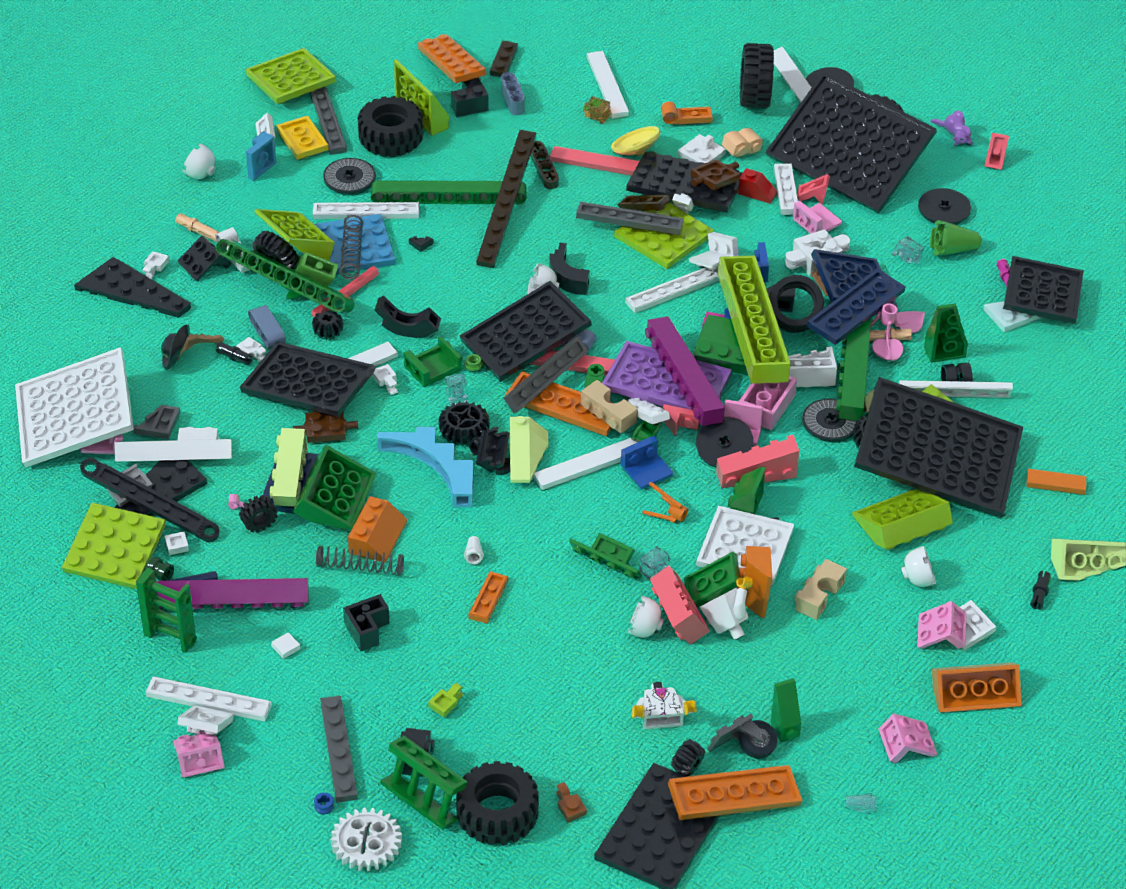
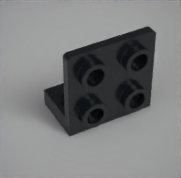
[178,235,231,281]

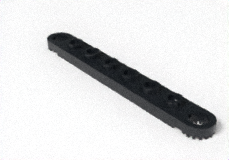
[80,458,219,542]

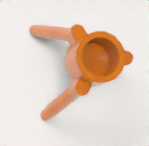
[642,482,689,523]

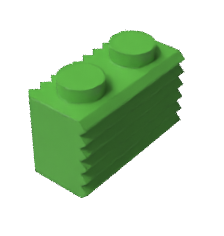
[296,252,338,286]

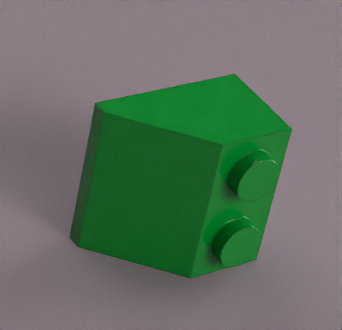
[728,467,766,514]

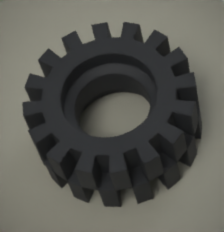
[239,495,278,533]

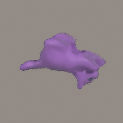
[930,110,973,146]

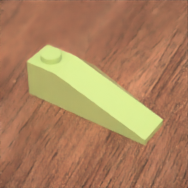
[510,416,548,483]
[1051,539,1126,580]

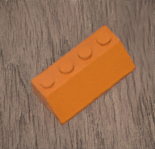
[932,662,1022,712]

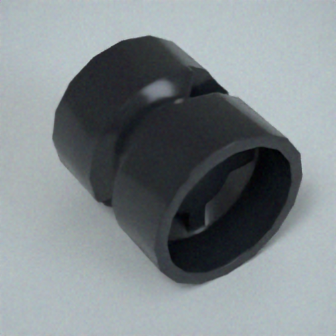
[941,362,973,382]

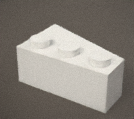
[788,346,837,388]

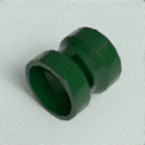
[147,557,174,581]

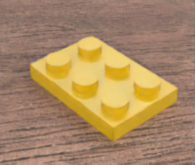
[276,116,329,160]

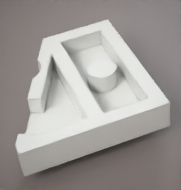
[960,600,996,651]

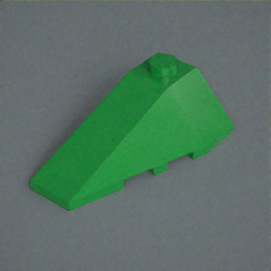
[924,303,968,363]

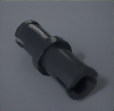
[216,342,253,365]
[1030,571,1051,610]

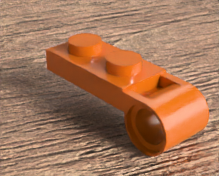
[661,101,712,124]

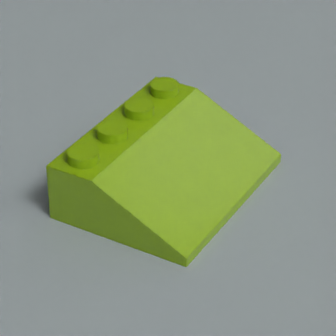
[394,59,450,136]
[254,209,335,261]
[852,489,953,549]

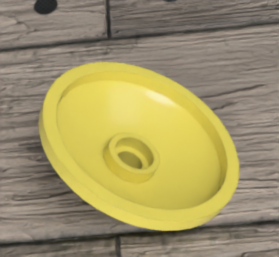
[611,126,661,156]

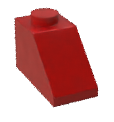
[738,168,777,204]

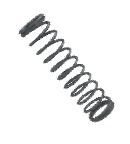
[340,215,363,279]
[316,545,404,576]

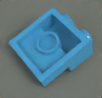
[246,131,276,181]

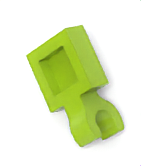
[428,683,463,717]

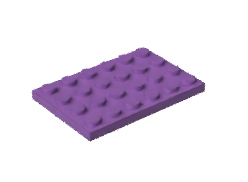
[602,341,732,410]

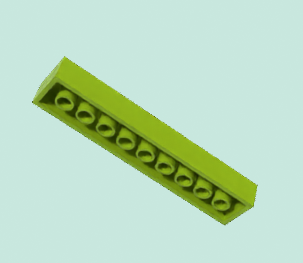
[718,256,791,384]

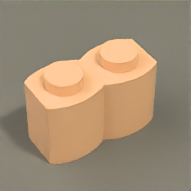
[722,128,763,157]

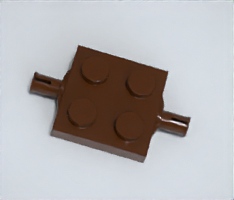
[690,159,740,190]
[293,412,358,443]

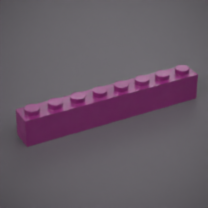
[645,316,725,426]
[156,578,309,609]

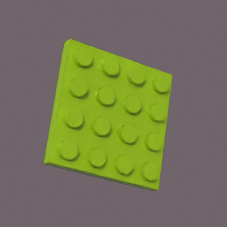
[245,48,336,104]
[614,203,714,269]
[62,503,166,589]

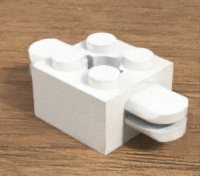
[785,229,850,277]

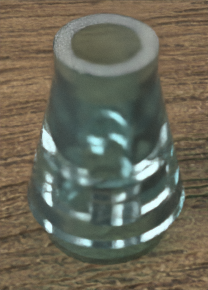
[845,793,878,814]

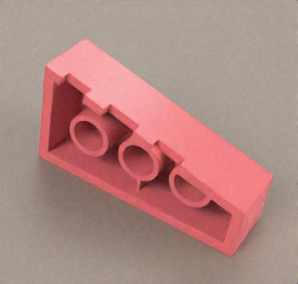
[716,435,799,488]
[650,565,710,645]

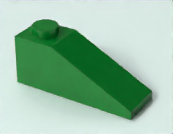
[770,678,801,742]

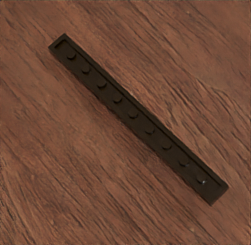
[476,130,536,268]

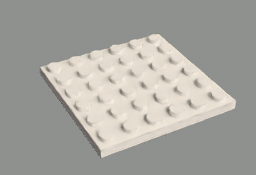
[15,347,134,468]

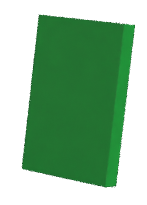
[684,551,740,608]

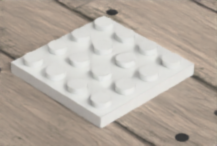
[696,506,794,585]

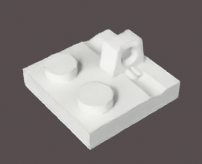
[677,134,726,163]
[178,705,234,734]

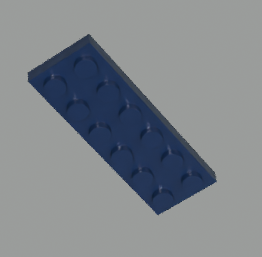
[807,268,906,345]

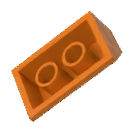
[348,496,407,563]
[736,546,773,618]

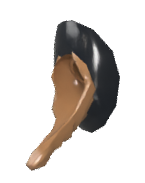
[161,324,224,370]

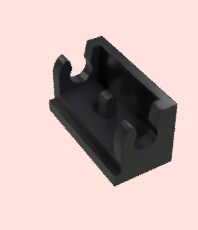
[476,427,510,472]

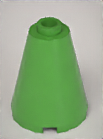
[930,220,982,256]

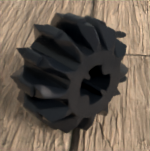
[312,309,343,339]
[671,739,705,777]

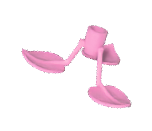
[870,304,925,361]

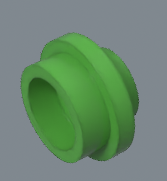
[464,354,483,371]

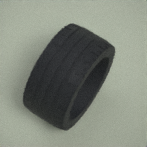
[769,275,824,333]

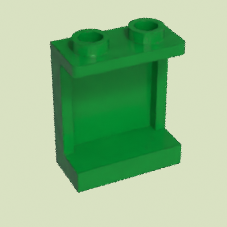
[403,336,463,387]

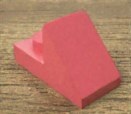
[985,133,1009,170]
[797,174,830,205]
[663,404,700,436]

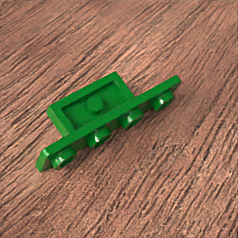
[569,533,642,579]

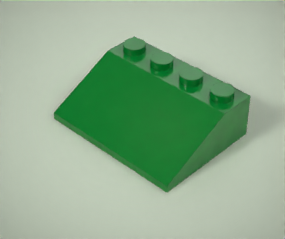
[694,314,780,376]
[293,445,376,530]

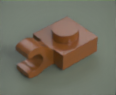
[556,782,587,822]

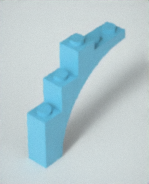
[377,427,473,507]

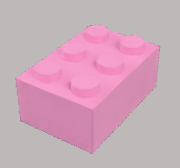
[739,376,797,430]

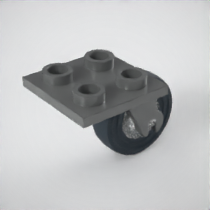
[707,714,778,759]

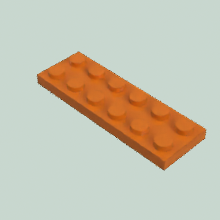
[418,34,486,83]
[505,371,613,436]
[668,765,803,820]

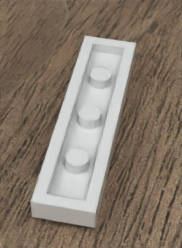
[774,164,798,215]
[629,398,670,424]

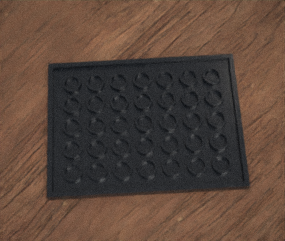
[765,72,937,213]
[854,377,1023,518]

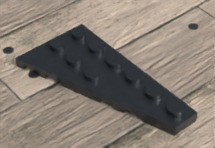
[74,257,191,318]
[114,460,207,516]

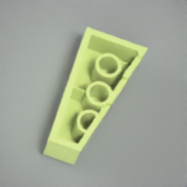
[270,428,308,506]

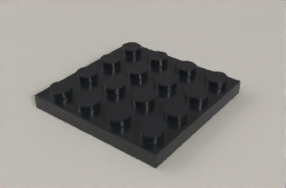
[1003,256,1084,324]

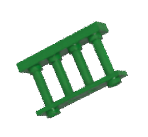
[136,568,197,653]
[380,736,467,830]

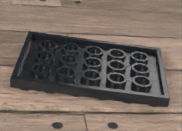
[626,151,743,213]
[460,281,592,382]
[240,341,375,417]
[594,762,721,889]

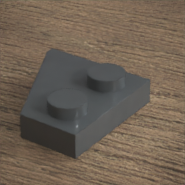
[133,405,180,439]

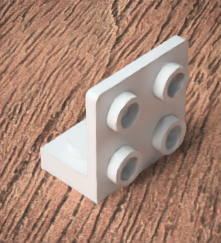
[689,232,739,270]

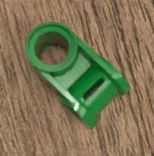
[584,364,604,388]
[631,421,662,442]

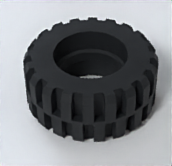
[740,43,774,109]
[358,96,423,157]
[456,761,539,845]

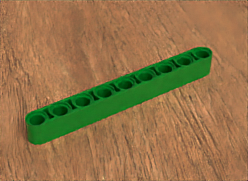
[371,180,527,204]
[216,239,354,313]

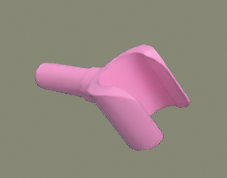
[228,494,244,510]

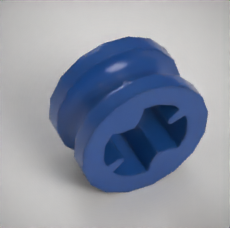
[314,792,334,814]

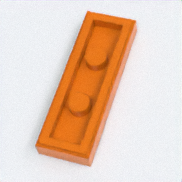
[1026,469,1087,495]
[469,571,508,624]

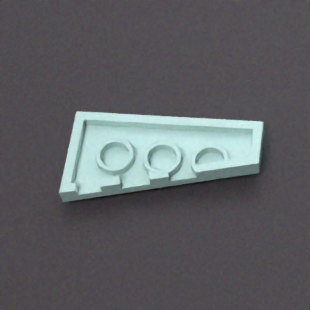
[983,301,1042,332]

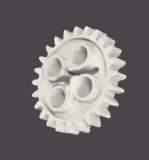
[331,808,402,871]

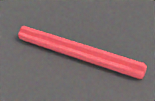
[312,266,379,317]

